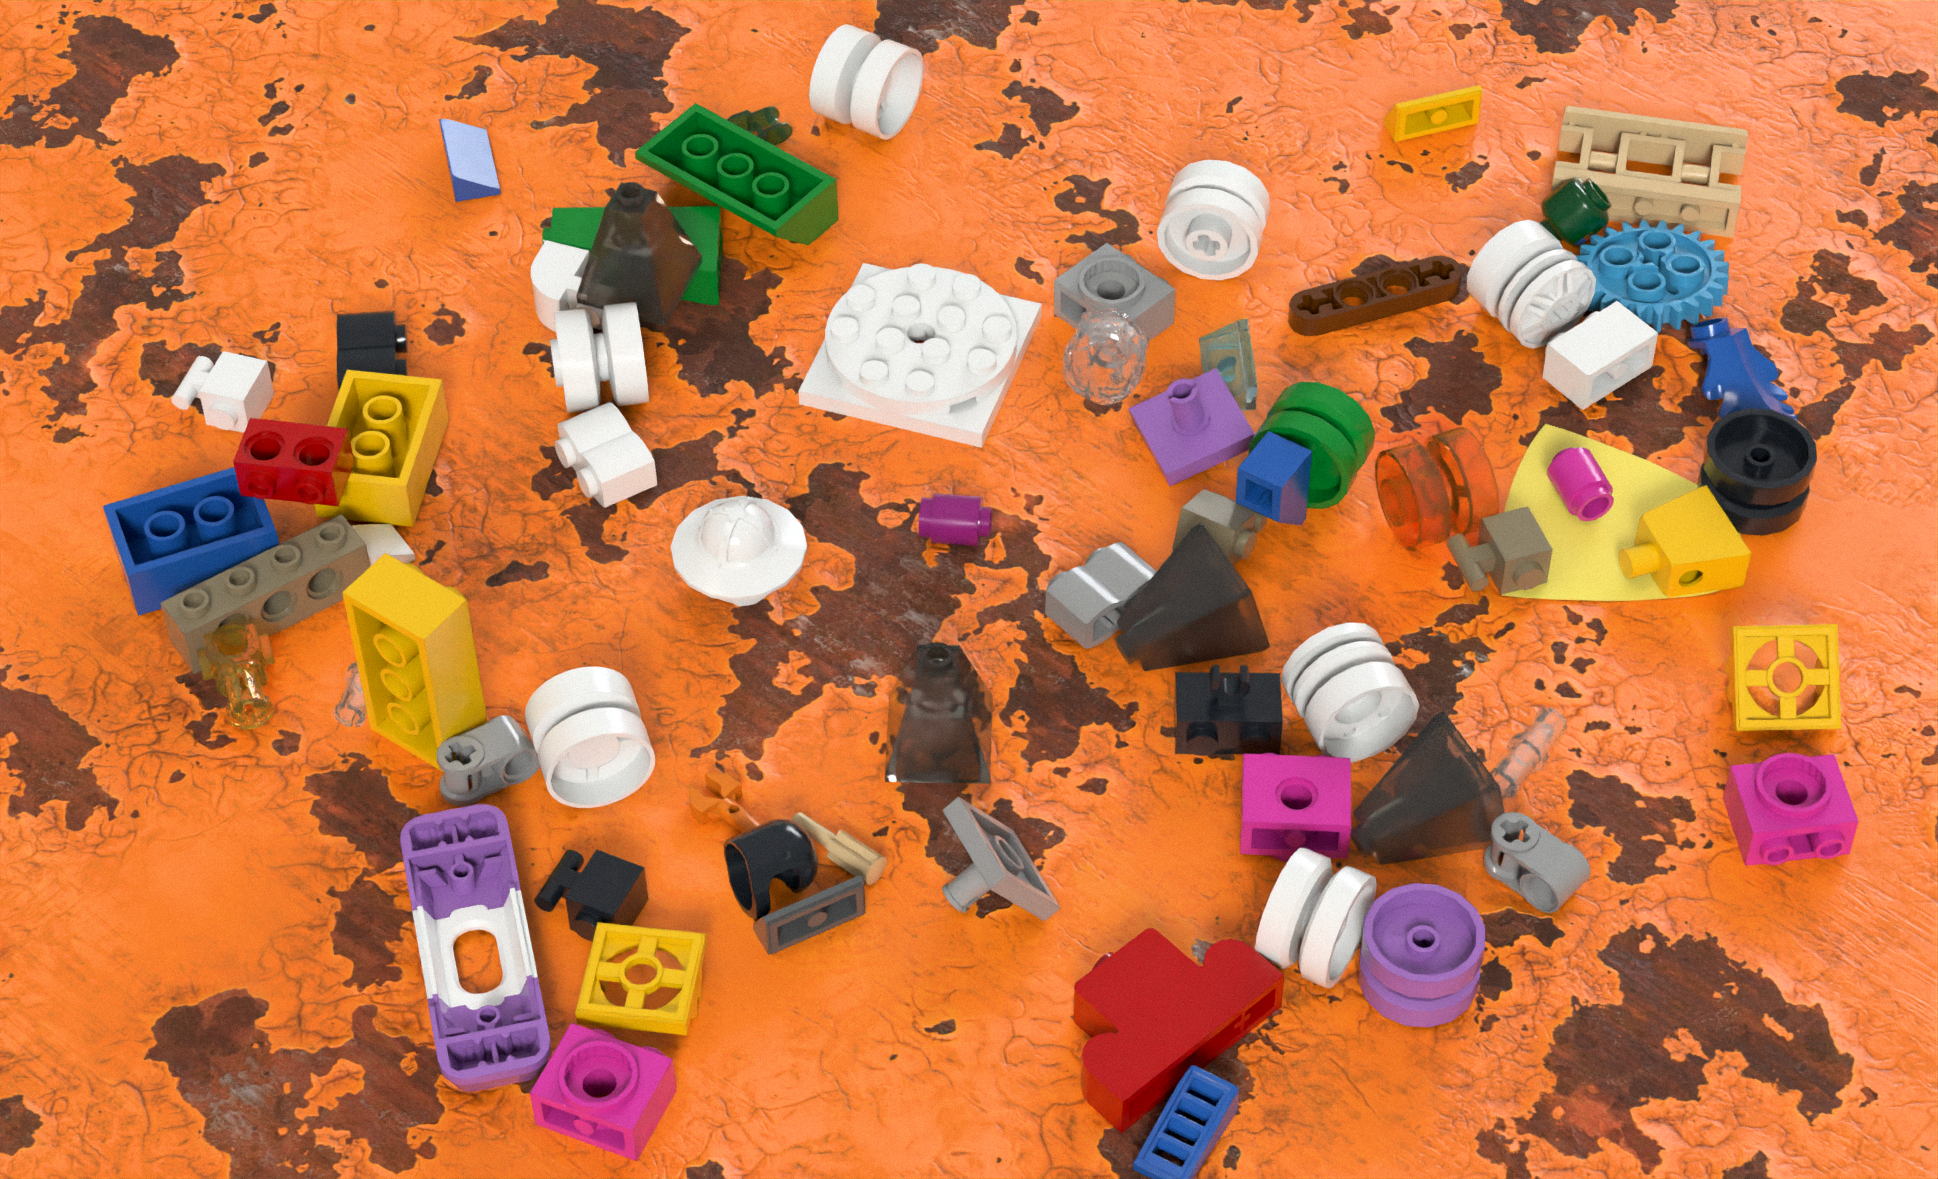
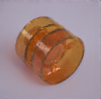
[1375,427,1499,552]

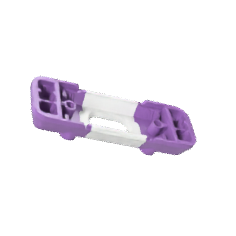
[400,804,551,1092]

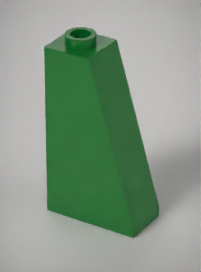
[542,206,723,305]

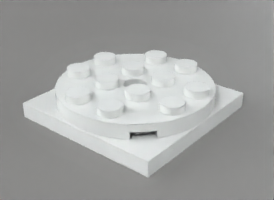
[798,263,1042,448]

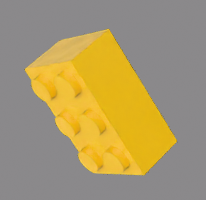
[314,370,449,527]

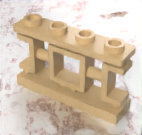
[1551,106,1748,238]

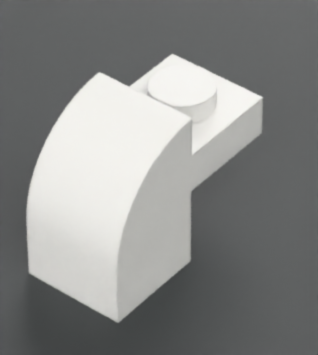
[530,240,620,332]

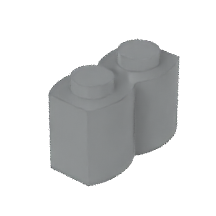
[1045,542,1163,649]

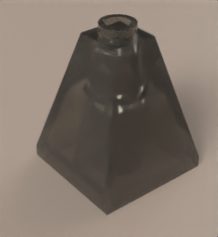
[576,182,702,326]
[1114,523,1270,671]
[885,642,993,784]
[1350,711,1505,865]

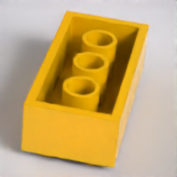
[342,553,487,772]

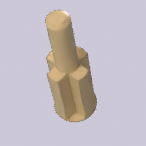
[792,812,887,885]

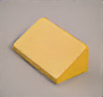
[1384,85,1483,142]

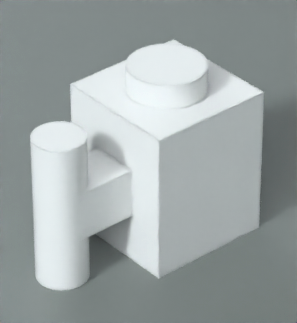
[171,351,275,433]

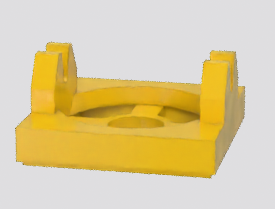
[1725,624,1841,731]
[575,922,707,1036]

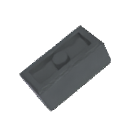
[753,875,866,955]

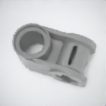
[436,715,540,806]
[1483,812,1591,913]

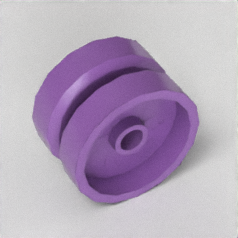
[1358,883,1485,1027]

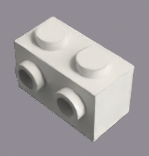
[1542,301,1658,410]

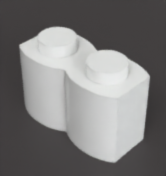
[555,402,657,507]

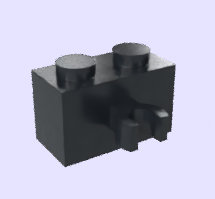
[1174,665,1283,756]

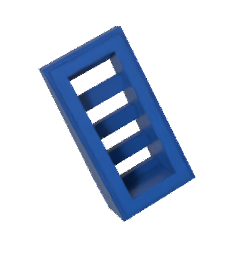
[1133,1065,1239,1179]

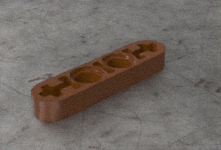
[1288,256,1462,337]

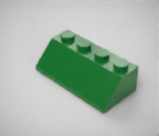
[635,103,838,245]

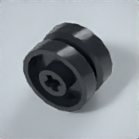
[1697,408,1817,536]

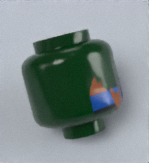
[1540,177,1612,247]

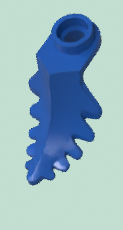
[1688,317,1798,422]

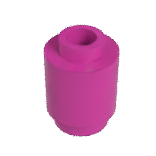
[1547,447,1614,521]

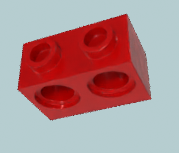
[233,418,354,507]

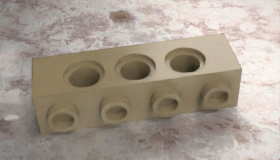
[160,514,370,674]

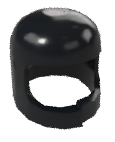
[723,819,818,921]

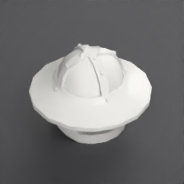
[671,496,807,607]

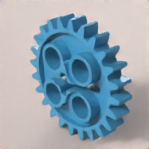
[1576,220,1729,332]

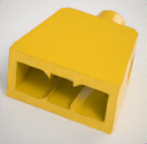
[1618,485,1751,597]

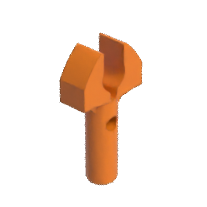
[689,772,762,833]

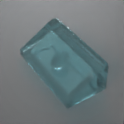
[1199,319,1257,410]

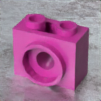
[1240,753,1351,862]
[1723,753,1859,866]
[530,1023,677,1161]

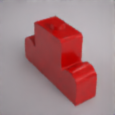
[1073,928,1284,1134]

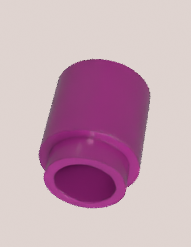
[918,493,992,546]

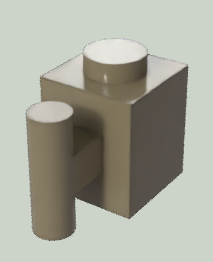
[1172,489,1267,573]
[1446,506,1553,595]

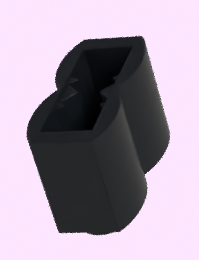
[337,310,408,390]

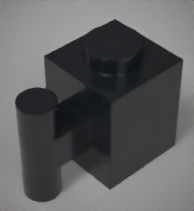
[534,849,648,942]

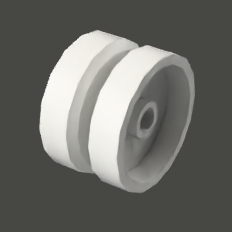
[1157,160,1270,280]
[1255,848,1377,988]

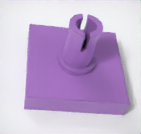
[1128,368,1255,487]

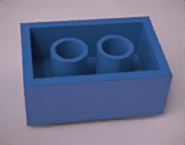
[103,467,279,616]

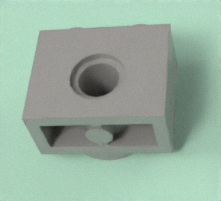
[1054,243,1176,361]

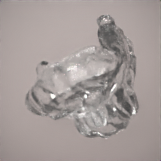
[1062,308,1149,406]

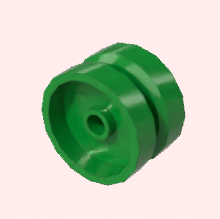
[1248,382,1375,509]

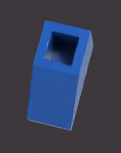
[1235,431,1312,525]

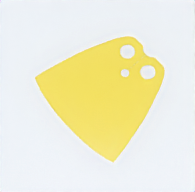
[1501,424,1741,601]

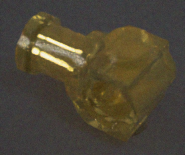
[197,623,275,730]

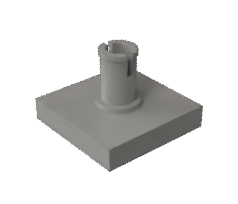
[942,796,1061,921]

